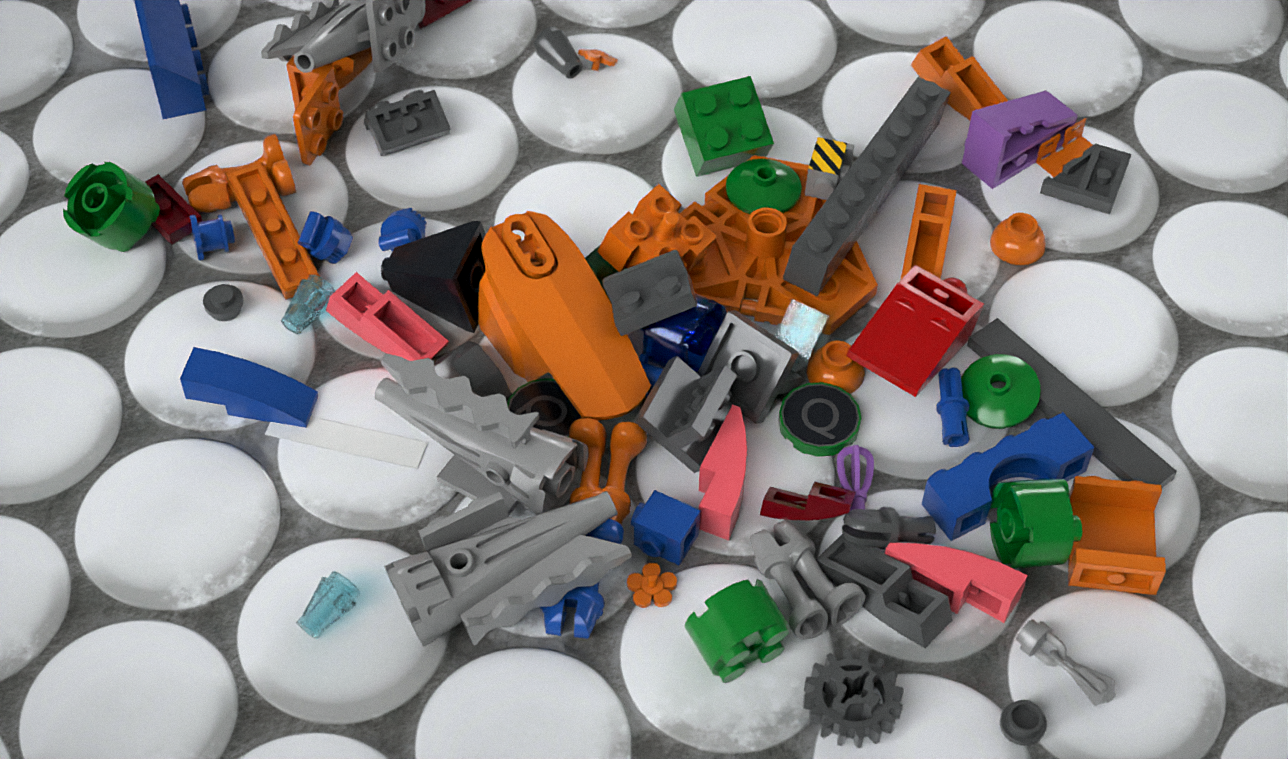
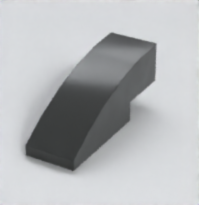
[816,534,952,648]

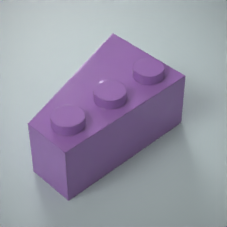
[962,90,1078,189]

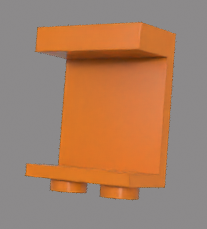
[1068,476,1166,595]

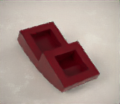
[760,481,856,521]

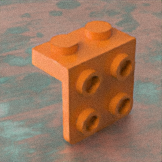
[286,55,343,165]

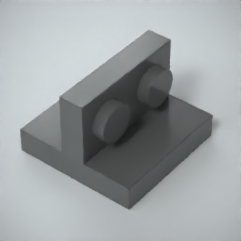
[697,310,803,424]
[634,356,737,473]

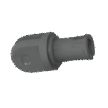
[842,507,936,550]

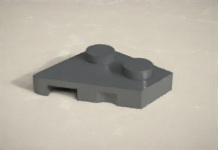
[1040,143,1131,214]

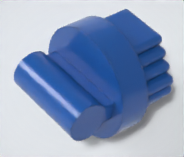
[378,207,427,251]
[298,211,353,264]

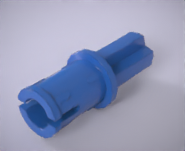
[936,367,970,447]

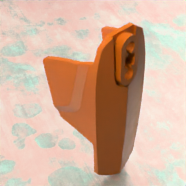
[478,211,651,420]

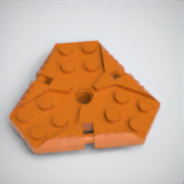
[679,155,878,335]

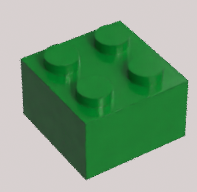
[674,76,774,177]

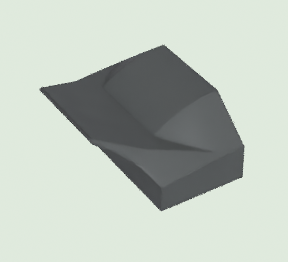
[434,341,512,402]

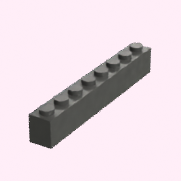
[783,77,951,297]

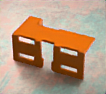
[1036,118,1093,177]

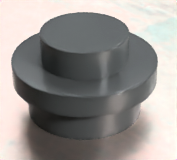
[203,284,244,321]
[1000,700,1047,746]

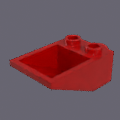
[846,265,984,397]

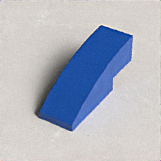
[180,347,318,428]

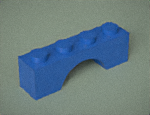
[921,412,1095,541]

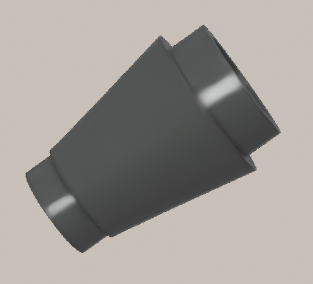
[534,27,583,79]

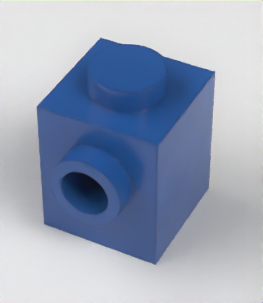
[630,490,701,566]

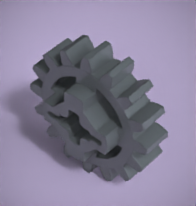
[803,649,904,748]

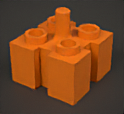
[597,184,717,272]

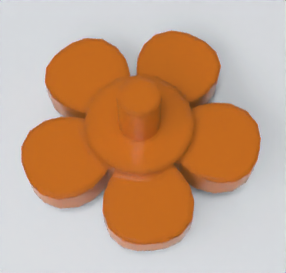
[578,49,618,71]
[627,563,677,608]

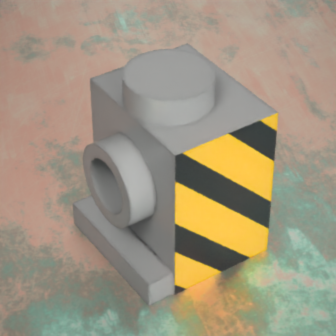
[805,137,855,200]

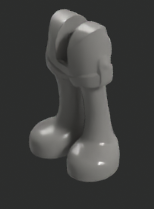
[750,519,866,639]

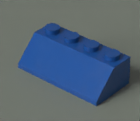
[134,0,210,119]

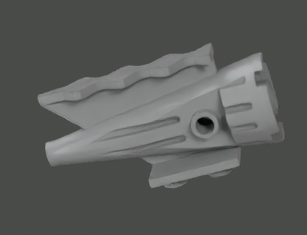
[261,0,425,73]
[375,353,588,516]
[384,491,632,647]

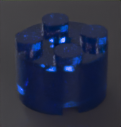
[640,293,727,373]

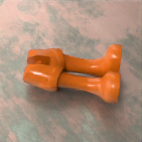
[182,134,297,213]
[569,418,647,525]

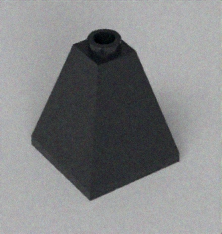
[381,221,486,333]

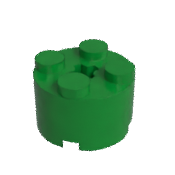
[63,162,160,252]
[990,478,1083,569]
[685,579,790,683]

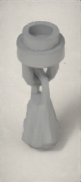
[1016,619,1116,706]

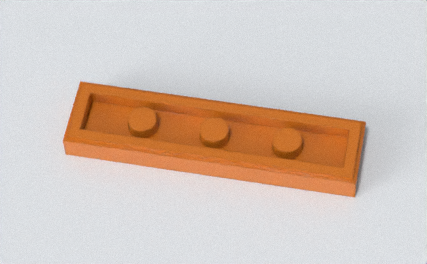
[226,162,322,300]

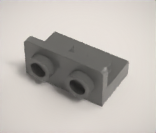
[364,90,451,156]
[603,250,697,336]

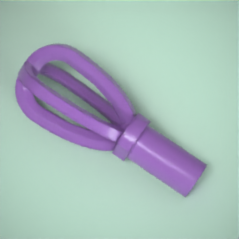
[837,445,874,510]

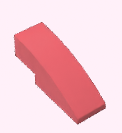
[326,272,449,361]
[698,405,747,541]
[885,543,1028,623]

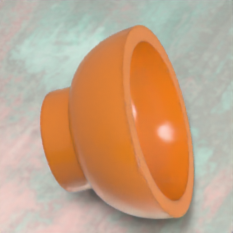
[990,213,1046,265]
[807,340,865,394]

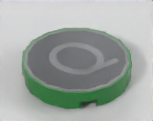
[507,378,582,437]
[778,382,862,457]

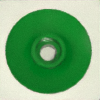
[726,159,802,214]
[961,354,1041,429]

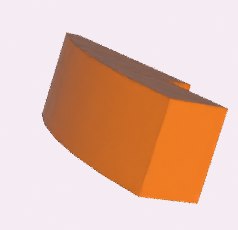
[911,36,1008,120]
[901,184,957,279]

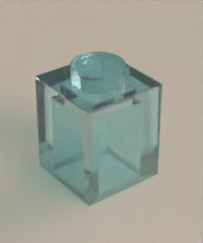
[775,299,830,365]

